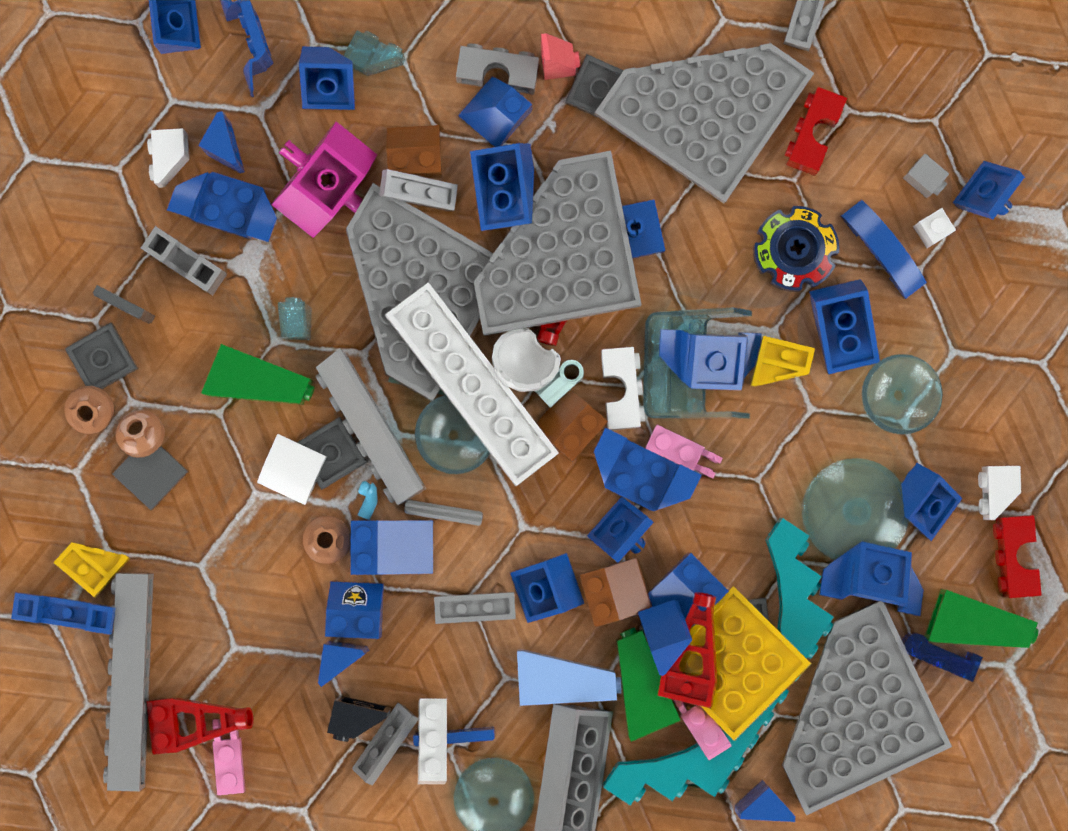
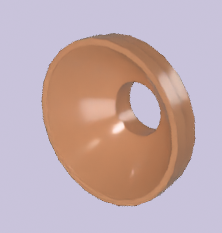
[64,386,114,434]
[116,410,165,458]
[303,516,351,564]

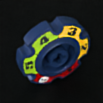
[753,206,839,292]

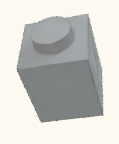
[903,154,949,198]

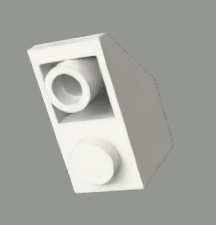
[147,128,189,188]
[978,466,1021,520]

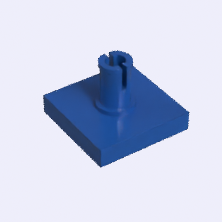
[953,161,1025,220]
[622,199,665,259]
[587,497,654,563]

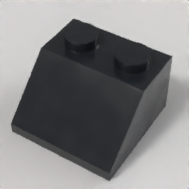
[327,695,392,742]

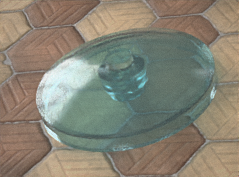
[802,458,909,560]

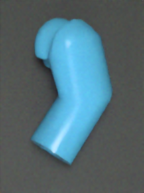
[358,481,378,520]

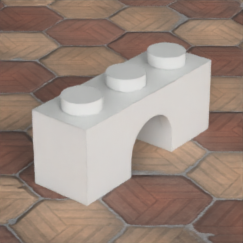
[601,347,645,430]
[418,699,447,784]

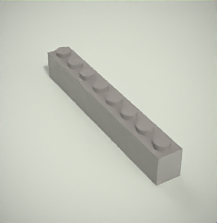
[103,573,154,792]

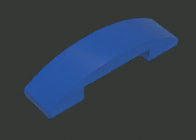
[840,200,927,299]
[11,592,116,635]

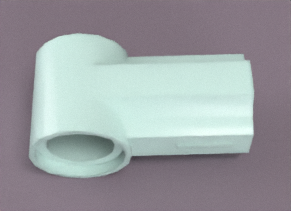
[535,360,584,408]

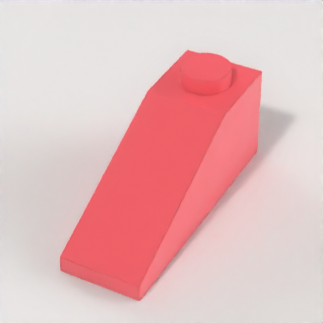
[541,33,580,80]

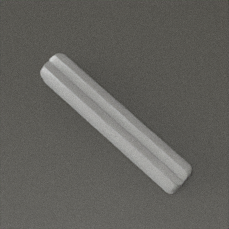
[404,500,483,526]

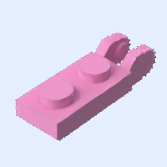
[645,425,723,478]
[673,699,732,760]
[212,719,245,795]

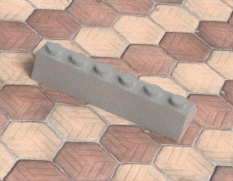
[316,348,427,505]
[534,704,613,831]

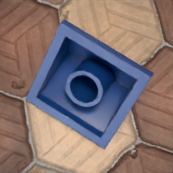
[149,0,201,54]
[198,111,245,174]
[638,600,692,676]
[318,641,370,687]
[734,780,795,822]

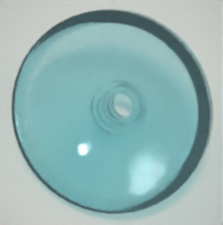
[861,354,943,435]
[415,395,490,474]
[454,758,534,831]

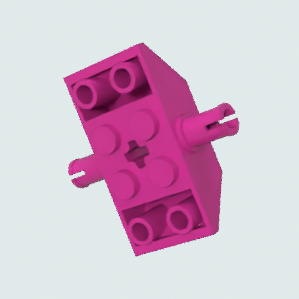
[271,121,377,238]

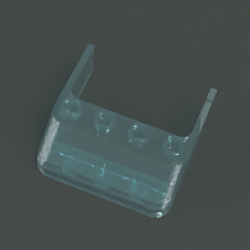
[643,307,752,420]

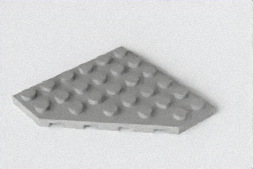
[594,43,814,204]
[474,151,642,336]
[346,183,493,401]
[782,601,952,815]

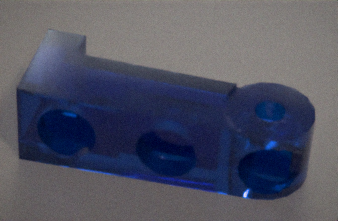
[902,632,983,682]

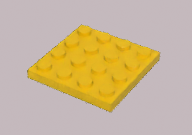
[679,586,811,741]

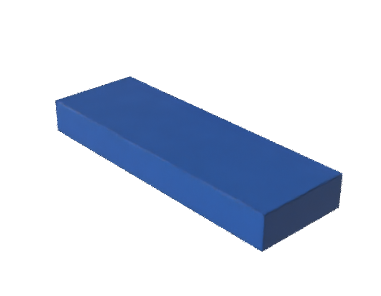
[413,727,495,746]

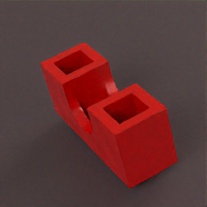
[784,87,847,176]
[993,515,1042,598]

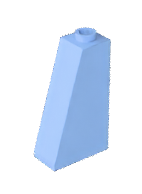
[517,649,622,706]

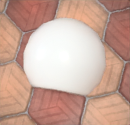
[492,328,561,392]

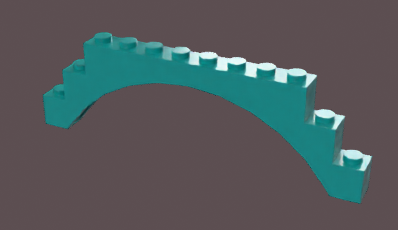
[603,518,834,806]

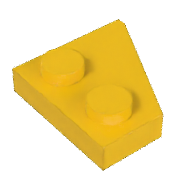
[750,336,815,387]
[53,542,130,598]

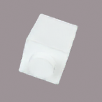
[913,208,956,248]

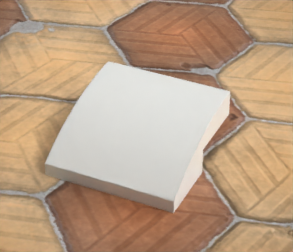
[257,434,327,505]

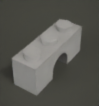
[456,44,539,95]
[141,226,227,296]

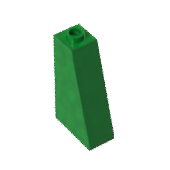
[201,344,315,405]
[923,589,1039,648]
[616,627,681,742]

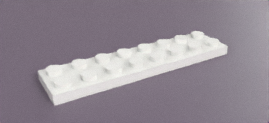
[385,282,559,486]

